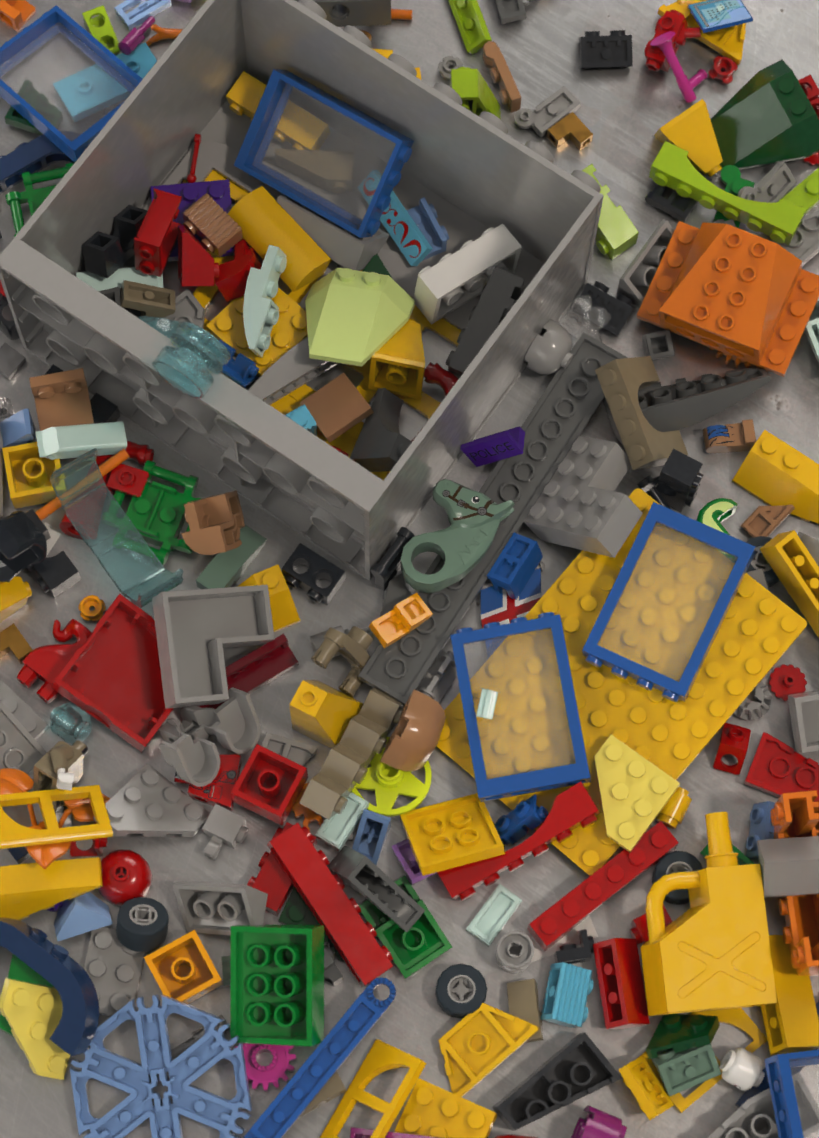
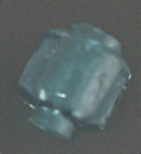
[50,703,92,744]

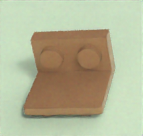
[29,368,94,431]

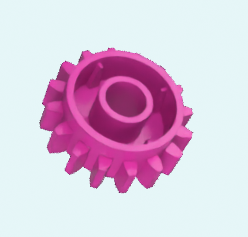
[235,1043,297,1092]

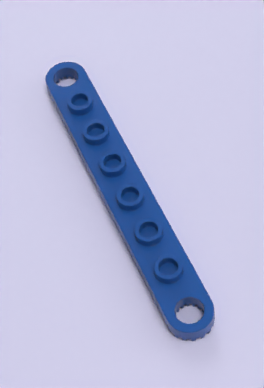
[243,977,396,1138]

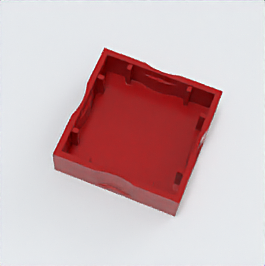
[51,593,174,752]

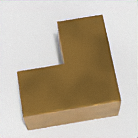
[547,111,593,150]
[0,623,33,664]

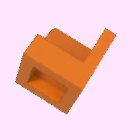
[0,0,36,32]

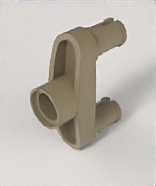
[311,626,373,697]

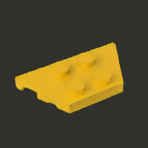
[657,0,747,66]
[439,1003,540,1097]

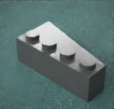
[445,266,525,378]

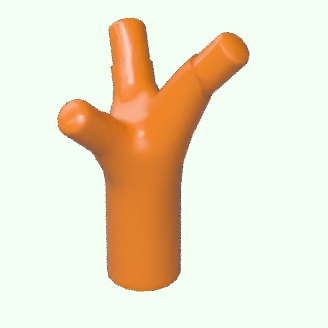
[146,24,183,46]

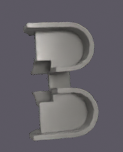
[159,687,261,787]

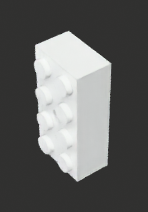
[413,223,522,325]

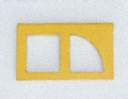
[0,785,113,849]
[638,1008,768,1114]
[320,1039,427,1138]

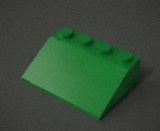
[230,925,324,1046]

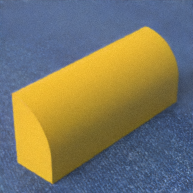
[228,186,331,292]
[761,935,819,1055]

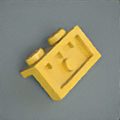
[619,1055,674,1120]

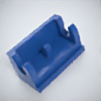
[487,532,543,600]

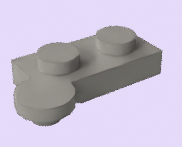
[514,86,581,138]
[738,162,797,203]

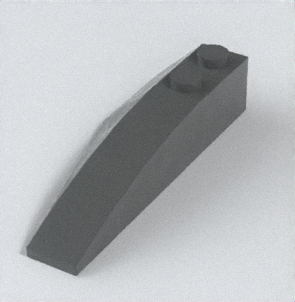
[603,366,771,446]

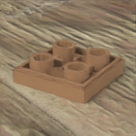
[300,373,374,443]

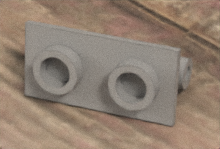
[417,651,457,704]

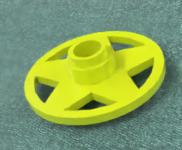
[351,737,432,816]

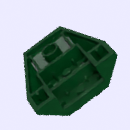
[710,59,819,170]

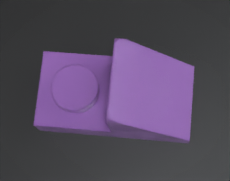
[391,839,437,885]

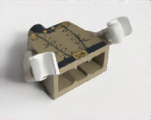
[33,740,89,828]

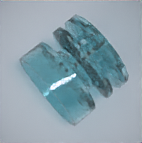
[152,322,231,399]

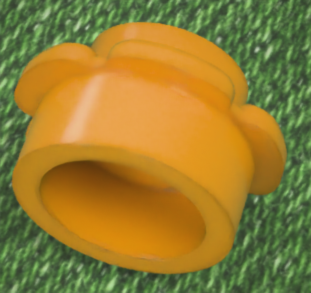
[78,595,106,621]

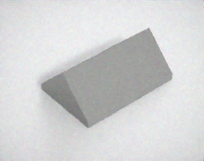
[616,219,675,309]
[757,836,819,898]
[172,881,268,935]

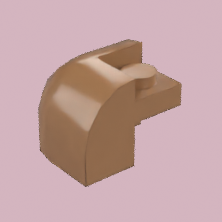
[181,490,245,555]
[381,689,446,771]

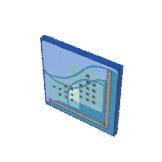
[688,0,753,33]

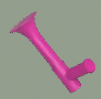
[650,31,708,103]

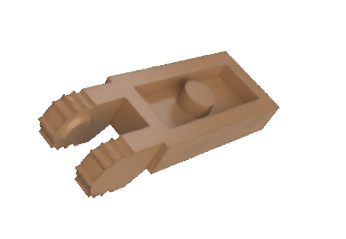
[482,41,521,113]

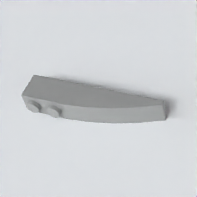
[248,337,339,405]

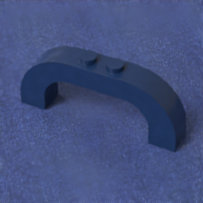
[0,132,81,239]
[0,918,99,1056]

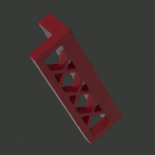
[198,633,299,709]

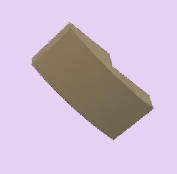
[507,979,543,1043]

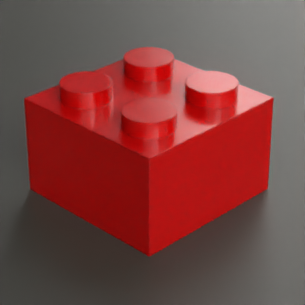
[230,744,308,826]

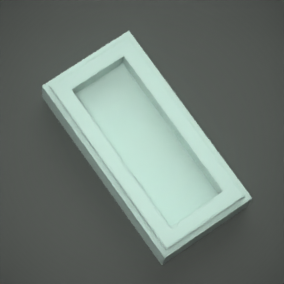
[315,792,369,852]
[466,884,522,947]

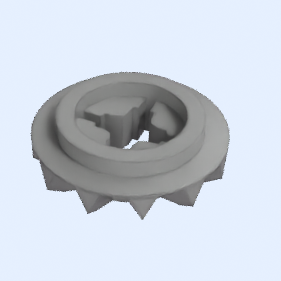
[733,681,772,720]

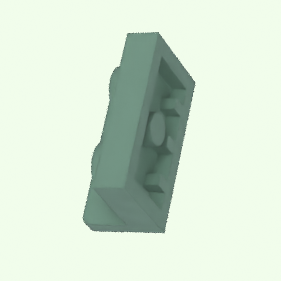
[651,1044,722,1097]

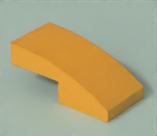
[369,593,433,649]

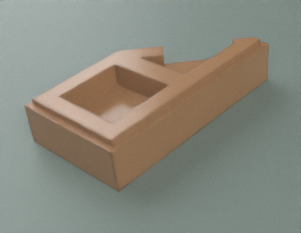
[741,505,795,538]

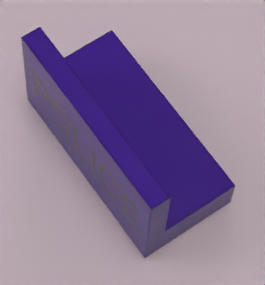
[460,426,525,467]

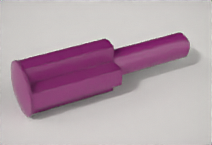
[118,16,155,55]

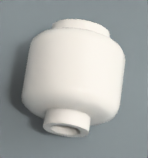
[720,1047,765,1091]

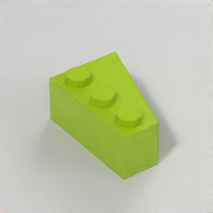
[450,67,501,119]
[582,164,639,260]

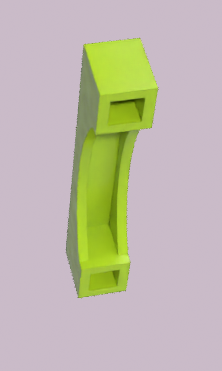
[649,141,807,246]

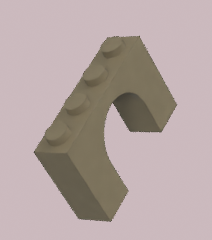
[595,356,688,470]

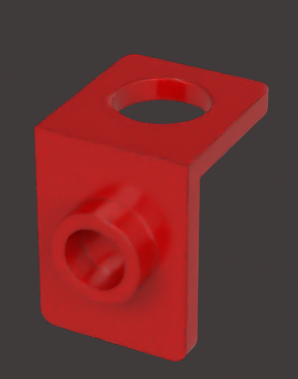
[106,463,149,497]
[713,723,751,775]
[70,822,108,857]

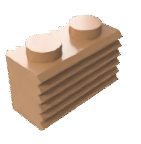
[183,193,243,257]

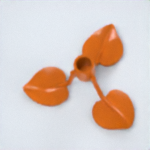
[0,768,110,869]

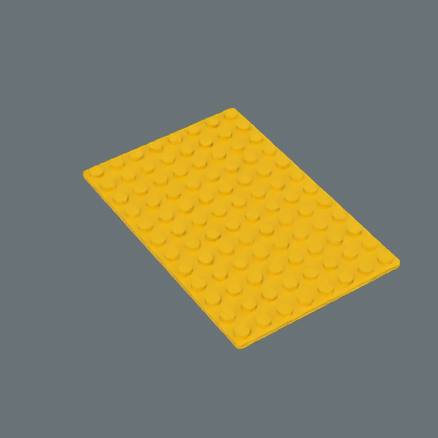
[436,488,807,876]

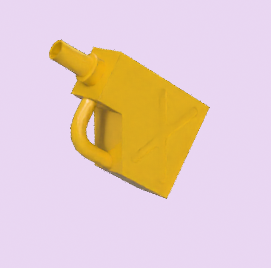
[641,812,777,1016]

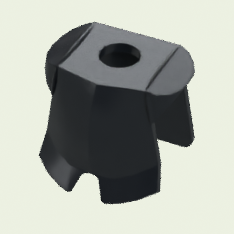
[0,511,47,582]

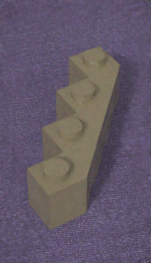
[299,687,404,819]

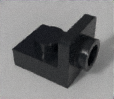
[554,929,594,964]

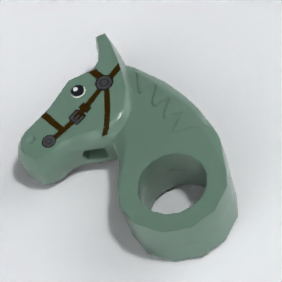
[401,479,515,593]

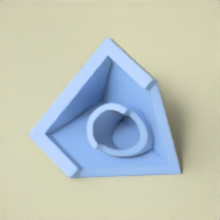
[54,892,113,942]

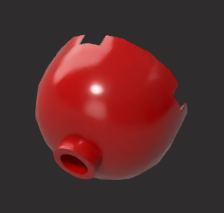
[98,849,153,906]

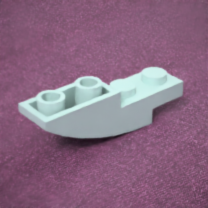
[243,245,287,357]

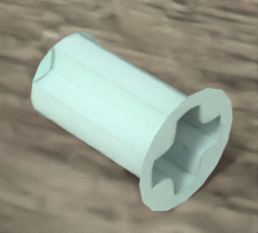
[476,688,500,720]

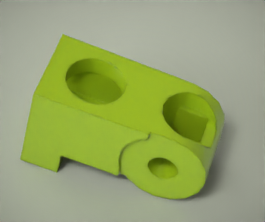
[82,5,121,54]

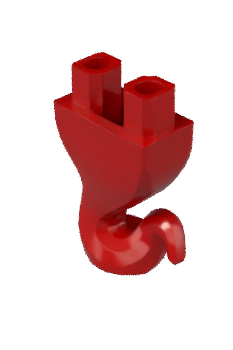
[16,619,92,704]

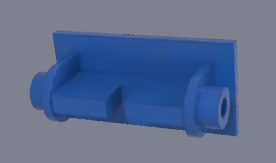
[202,339,259,387]
[495,794,548,845]

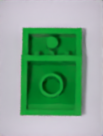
[358,875,452,979]

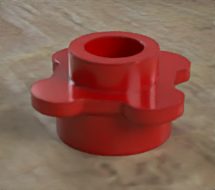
[708,56,738,84]

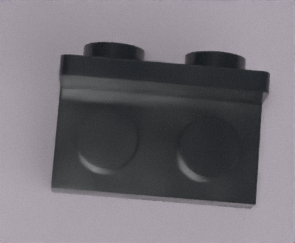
[579,30,633,68]
[572,281,636,336]

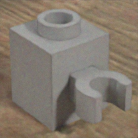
[202,804,248,860]

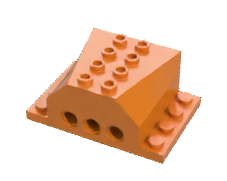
[637,221,819,377]

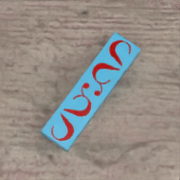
[358,170,433,266]

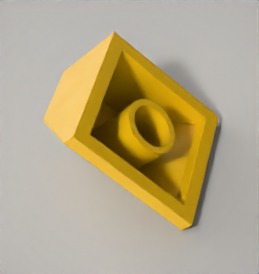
[237,564,300,632]

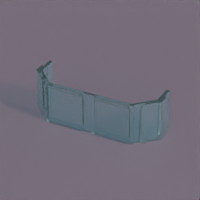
[50,448,183,608]

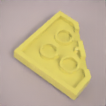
[594,735,680,852]
[0,978,70,1080]

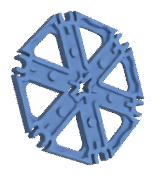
[70,994,252,1138]

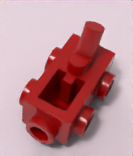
[644,10,701,72]

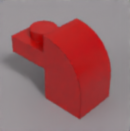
[215,239,262,302]

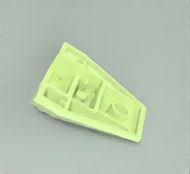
[305,267,415,367]

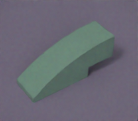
[196,525,267,589]

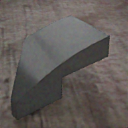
[380,573,415,617]

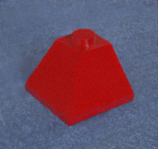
[178,225,219,286]

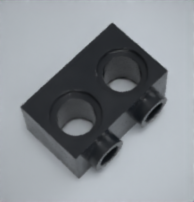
[282,543,346,605]

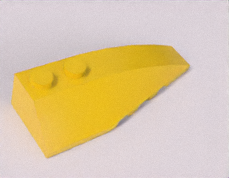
[732,430,819,524]
[0,857,102,921]

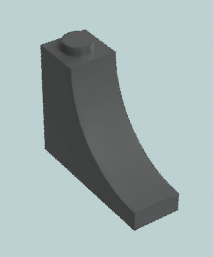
[350,388,412,472]
[327,845,425,932]

